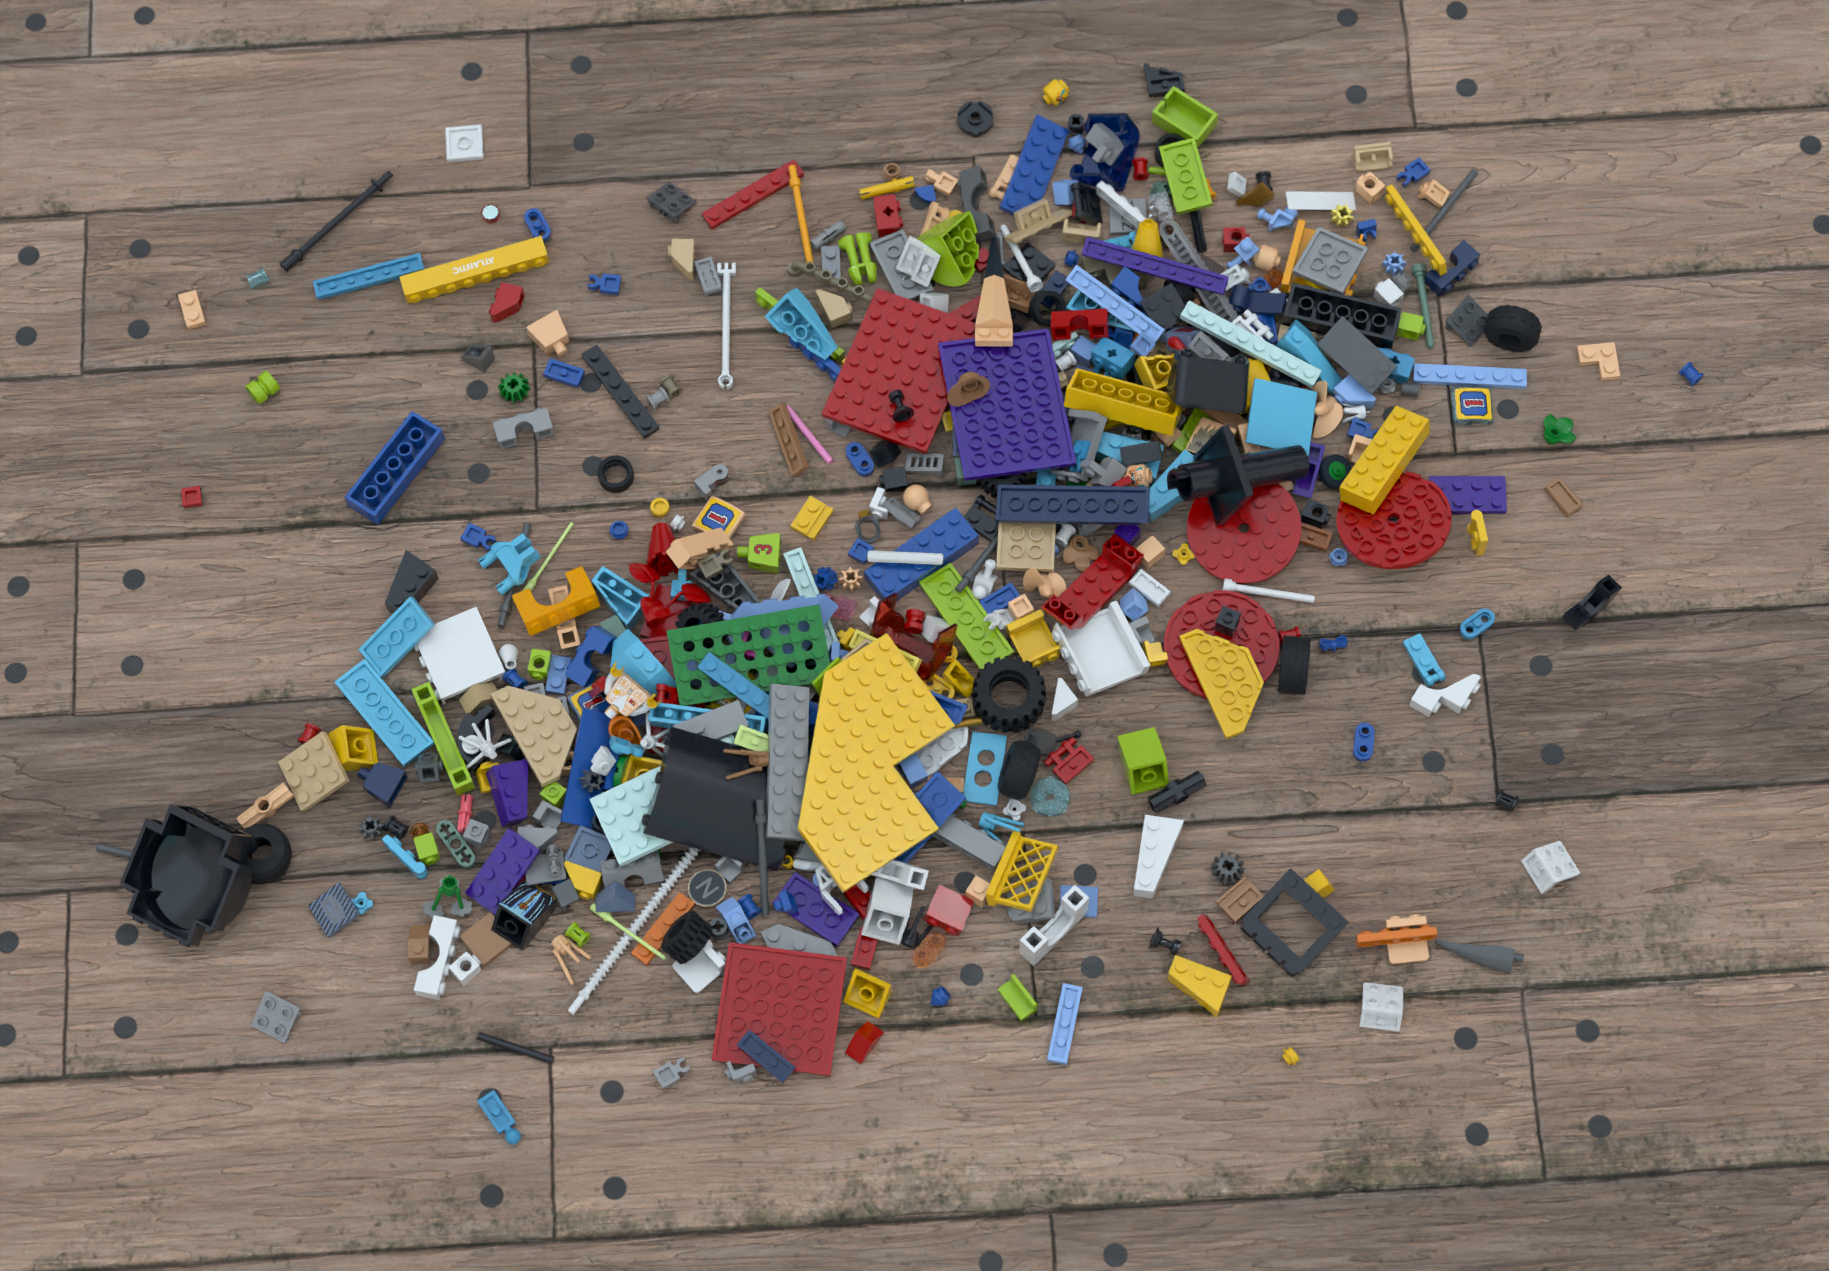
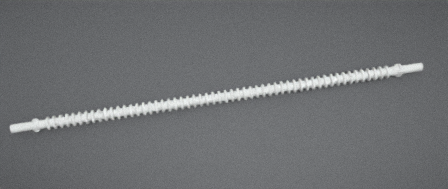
[567,847,702,1015]

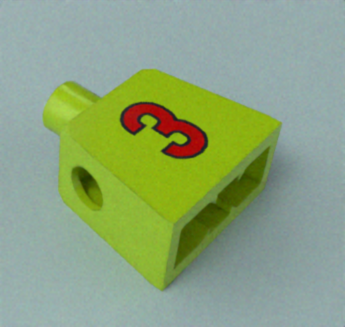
[737,533,781,574]

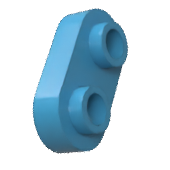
[1460,608,1495,640]

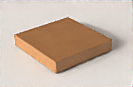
[459,912,513,967]

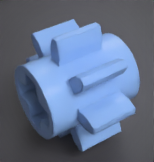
[1382,252,1406,276]

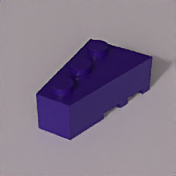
[486,759,528,828]

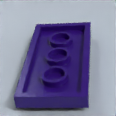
[1428,476,1507,514]
[465,828,541,915]
[772,872,860,947]

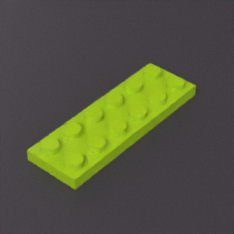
[919,563,1014,670]

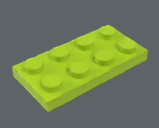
[1159,137,1213,215]

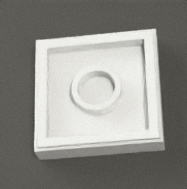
[445,125,484,163]

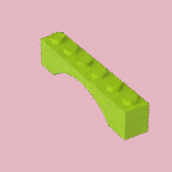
[411,682,475,796]

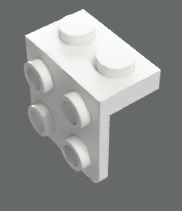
[672,940,726,993]

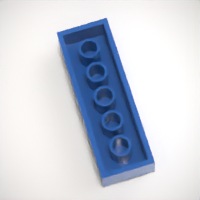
[344,411,445,525]
[864,508,979,608]

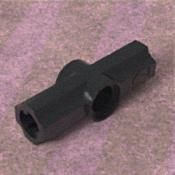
[1147,771,1207,813]

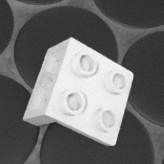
[1521,841,1580,894]
[1359,983,1403,1031]

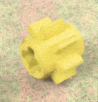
[1331,204,1354,227]

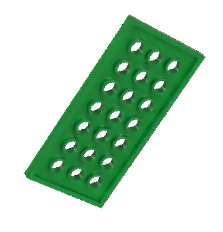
[667,604,830,706]

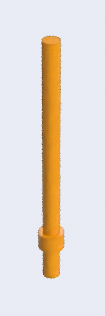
[788,165,814,263]

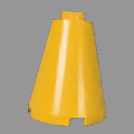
[1132,219,1164,258]

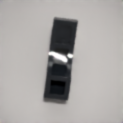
[1562,574,1622,631]

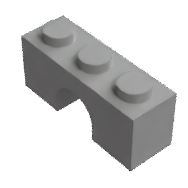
[493,408,555,450]
[600,851,664,888]

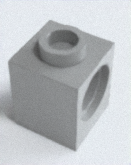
[463,819,491,850]

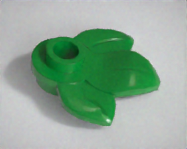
[1543,414,1577,445]

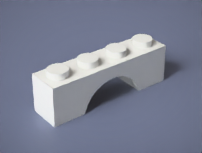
[414,915,461,1000]

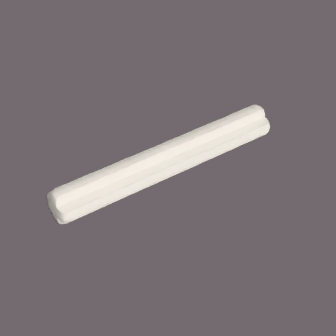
[867,550,943,565]

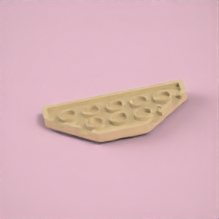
[491,686,577,788]

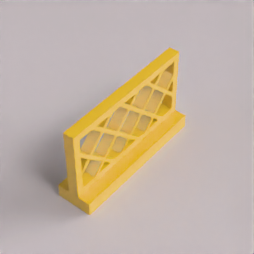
[986,831,1059,912]

